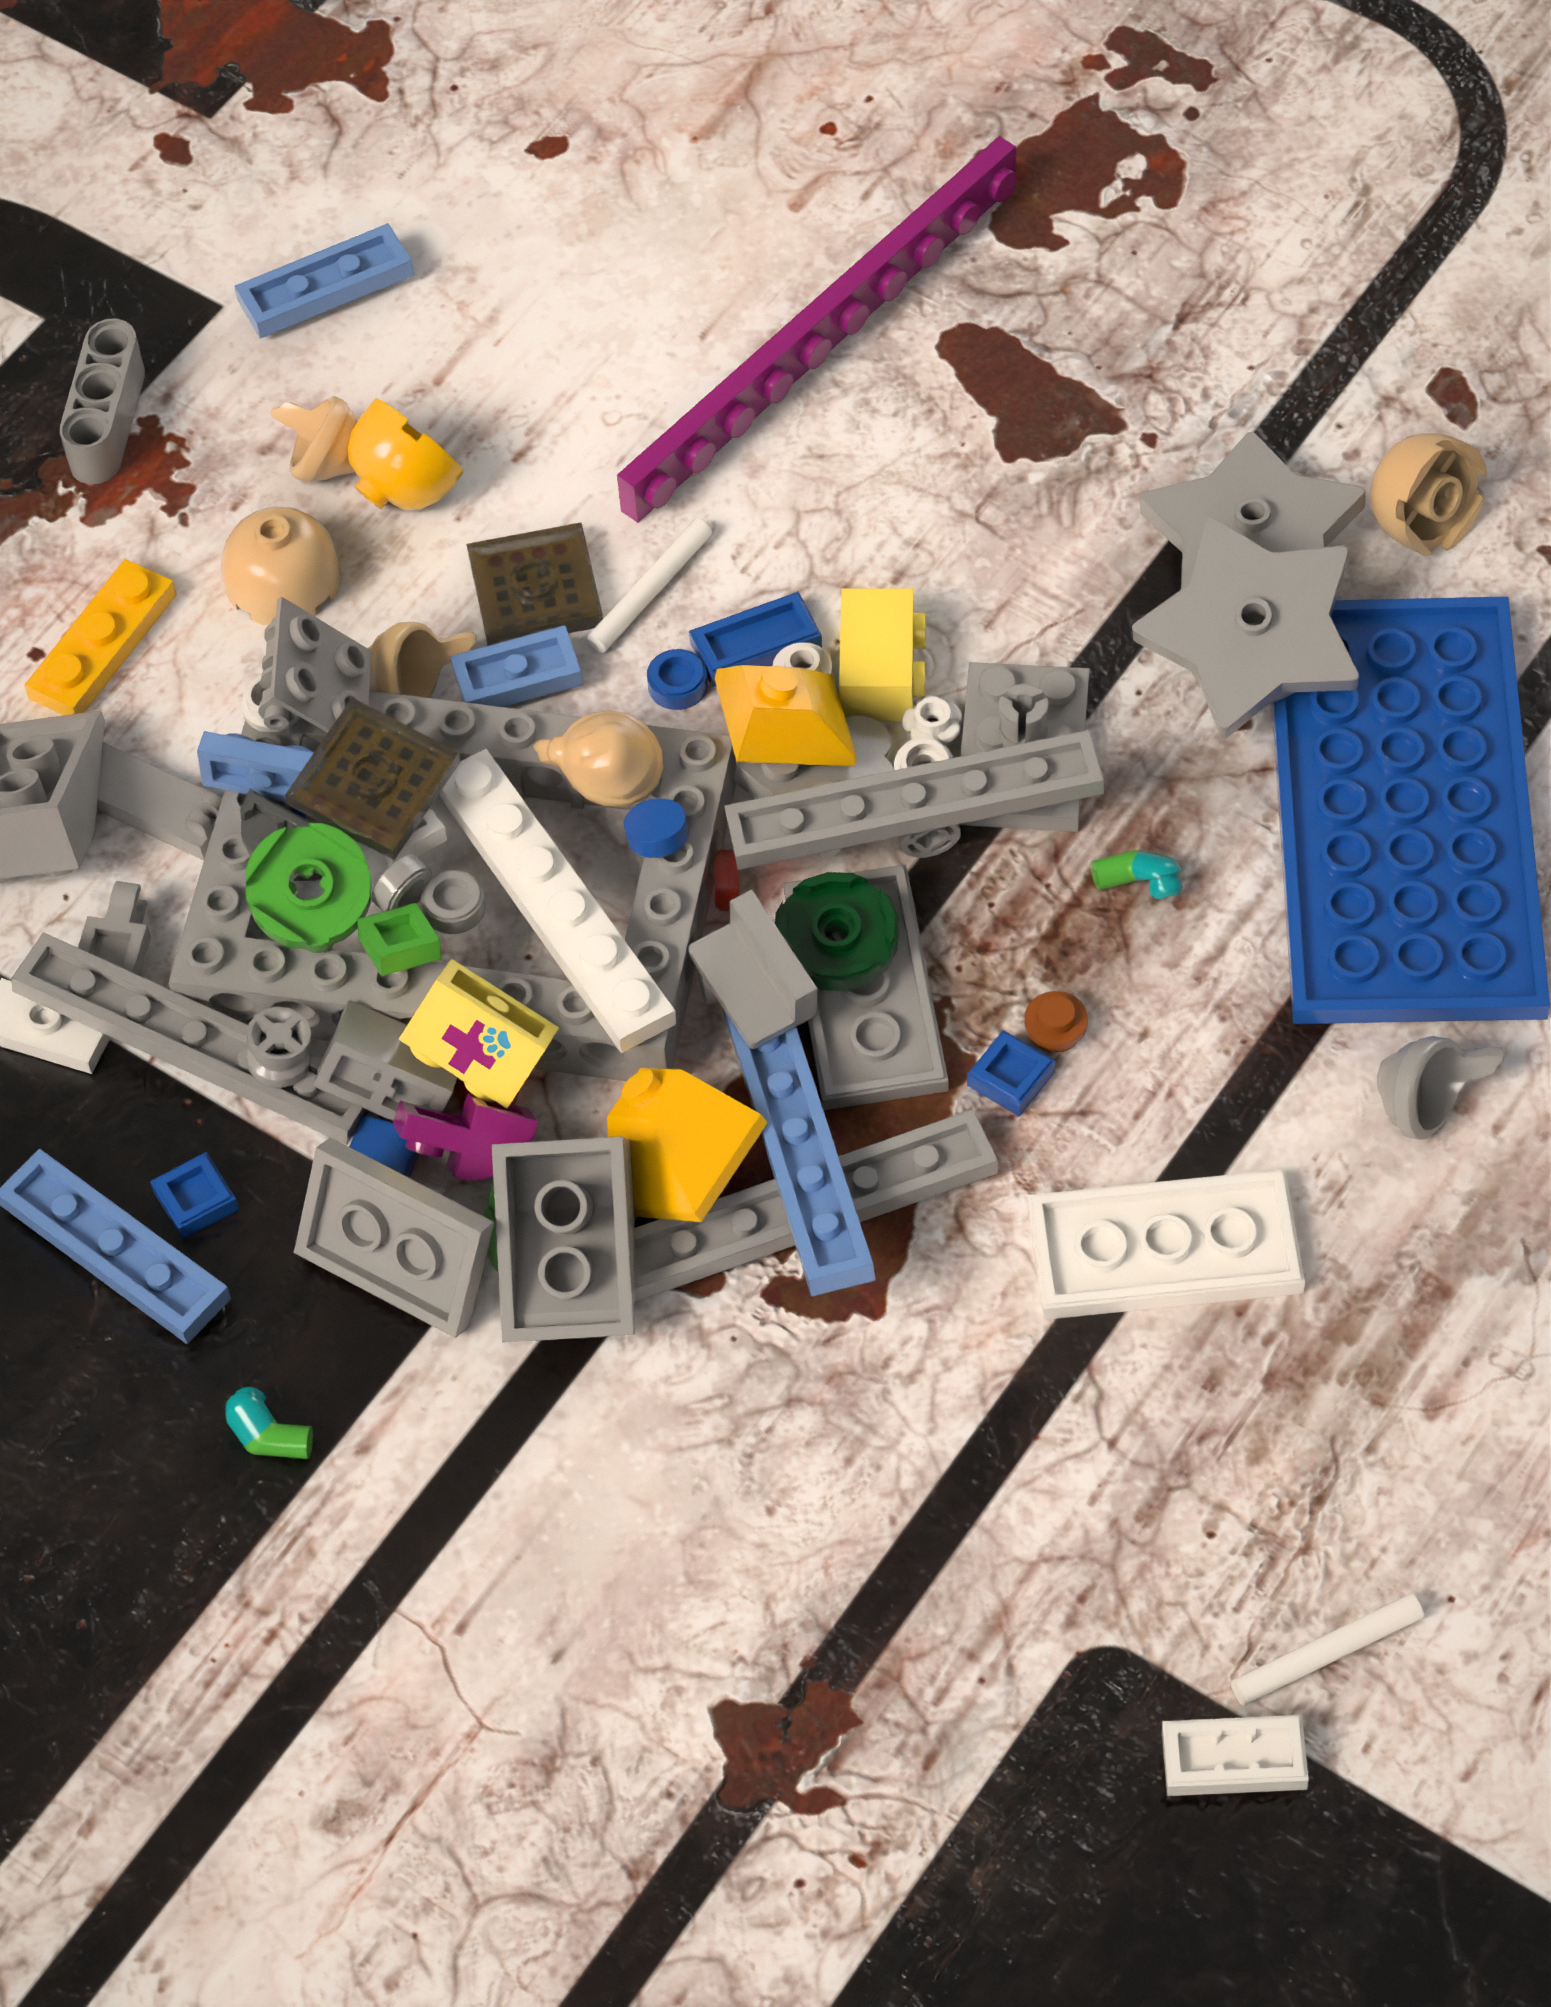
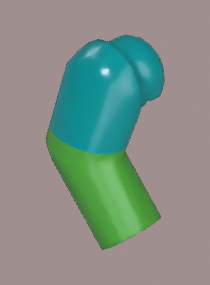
[1090,850,1183,899]
[225,1387,313,1459]

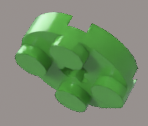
[245,823,372,953]

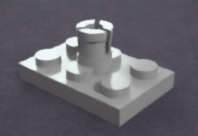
[959,662,1089,832]
[294,1137,494,1338]

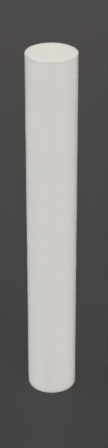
[587,518,712,653]
[1231,1593,1424,1706]

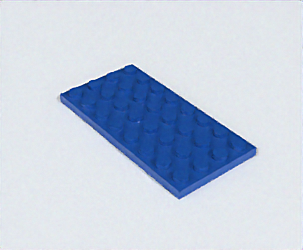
[1272,596,1550,1024]

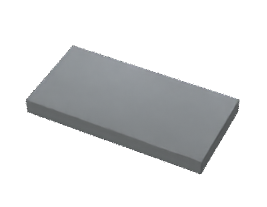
[784,864,949,1110]

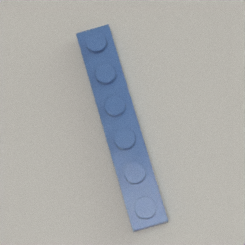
[722,1007,875,1297]

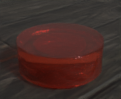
[714,849,742,912]

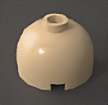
[1370,433,1487,556]
[221,506,341,625]

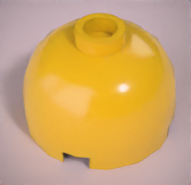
[347,398,464,510]

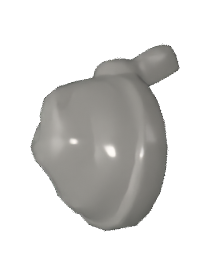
[1377,1036,1506,1140]

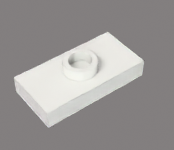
[0,978,111,1074]
[1162,1715,1309,1796]

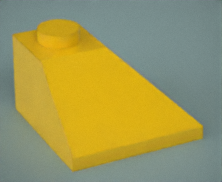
[714,665,857,767]
[607,1068,768,1222]

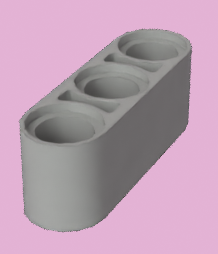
[60,318,145,484]

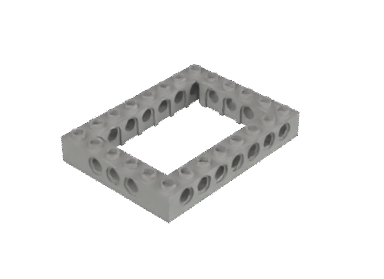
[168,691,737,1081]

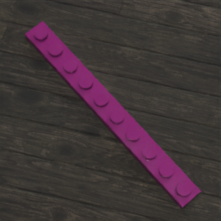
[617,136,1017,523]

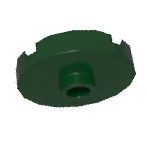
[775,872,899,991]

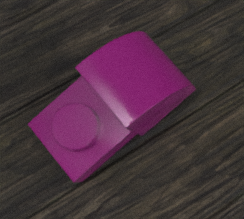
[392,1092,539,1181]

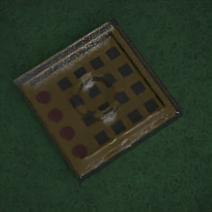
[466,522,603,646]
[285,697,460,860]

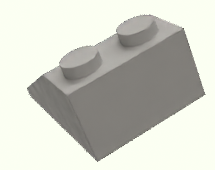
[0,711,105,884]
[492,1136,635,1343]

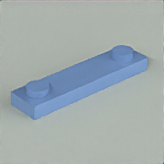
[0,1149,231,1344]

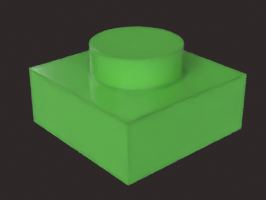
[357,903,441,976]

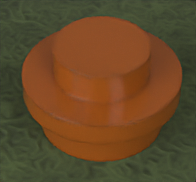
[1024,991,1088,1053]

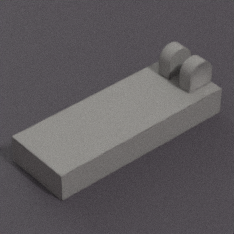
[97,742,222,861]

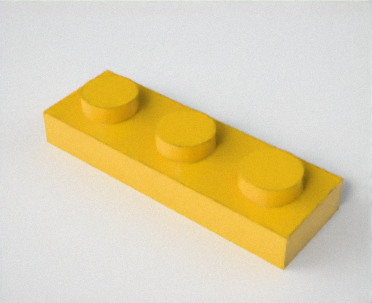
[24,559,177,715]

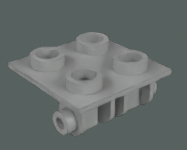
[258,597,372,738]

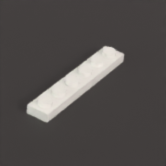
[437,749,677,1053]

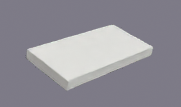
[1028,1169,1305,1320]

